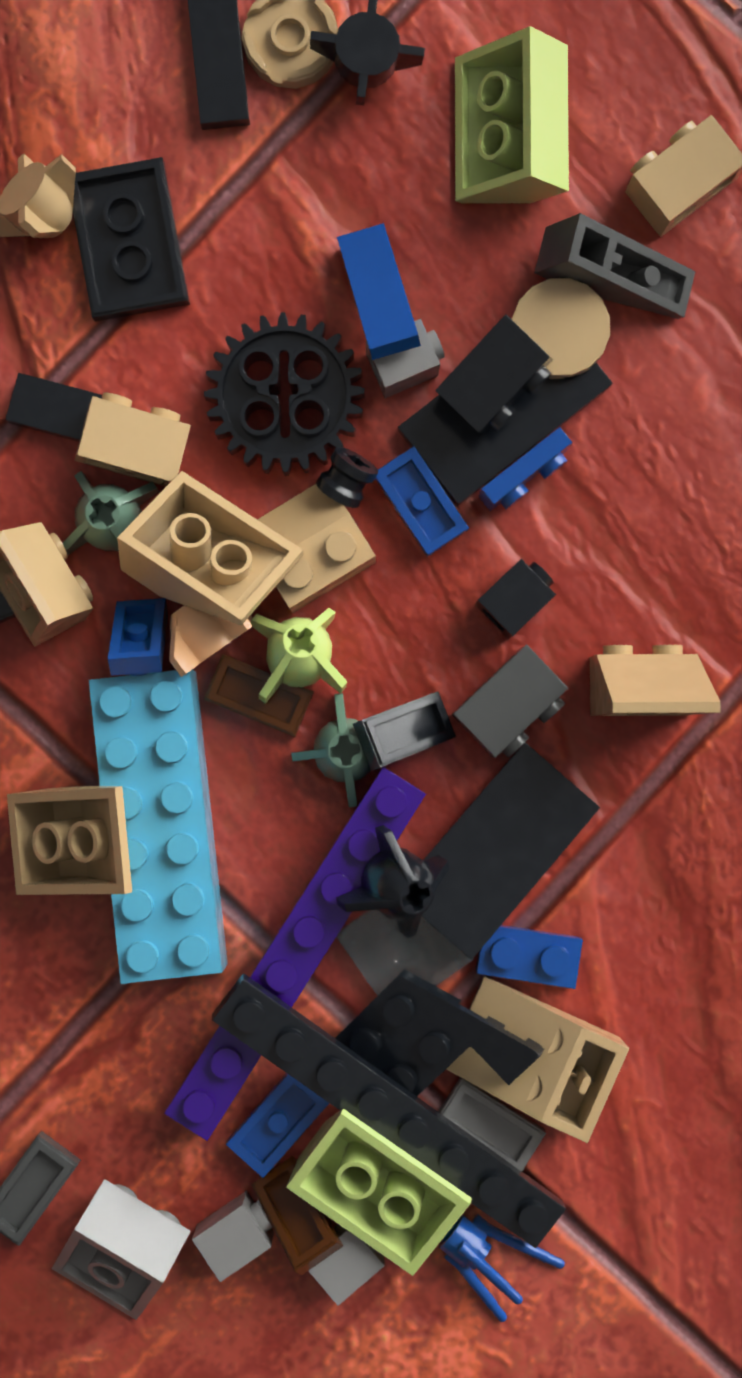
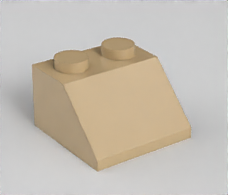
[257,484,376,613]
[0,522,93,647]

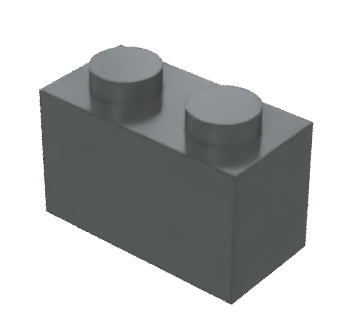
[451,644,568,758]

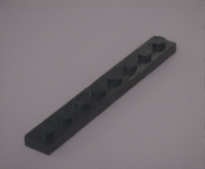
[212,973,566,1248]

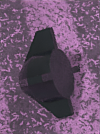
[310,0,425,106]
[336,825,450,938]

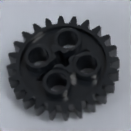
[204,312,365,476]

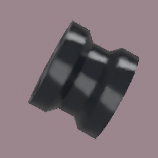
[316,447,378,508]

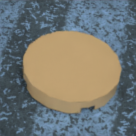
[242,0,338,89]
[512,278,610,379]

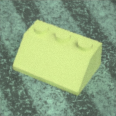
[455,26,569,203]
[286,1109,472,1276]

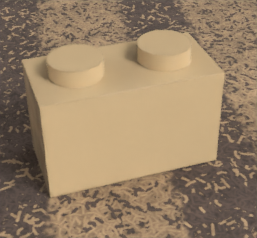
[625,115,742,237]
[74,393,191,487]

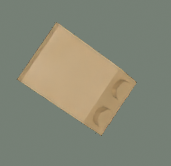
[117,471,303,625]
[590,645,721,716]
[7,786,132,895]

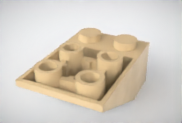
[447,976,630,1143]

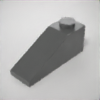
[534,213,696,319]

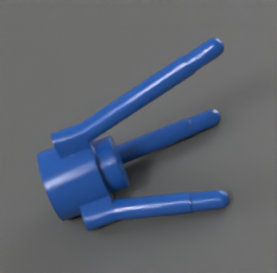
[439,1214,565,1322]

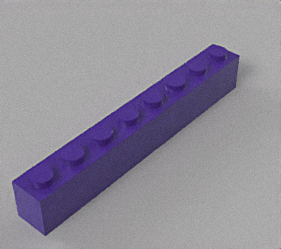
[164,766,426,1141]

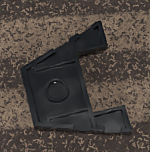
[335,969,544,1096]

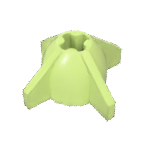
[251,608,347,704]

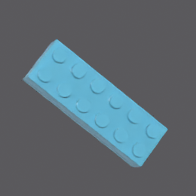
[89,670,228,984]

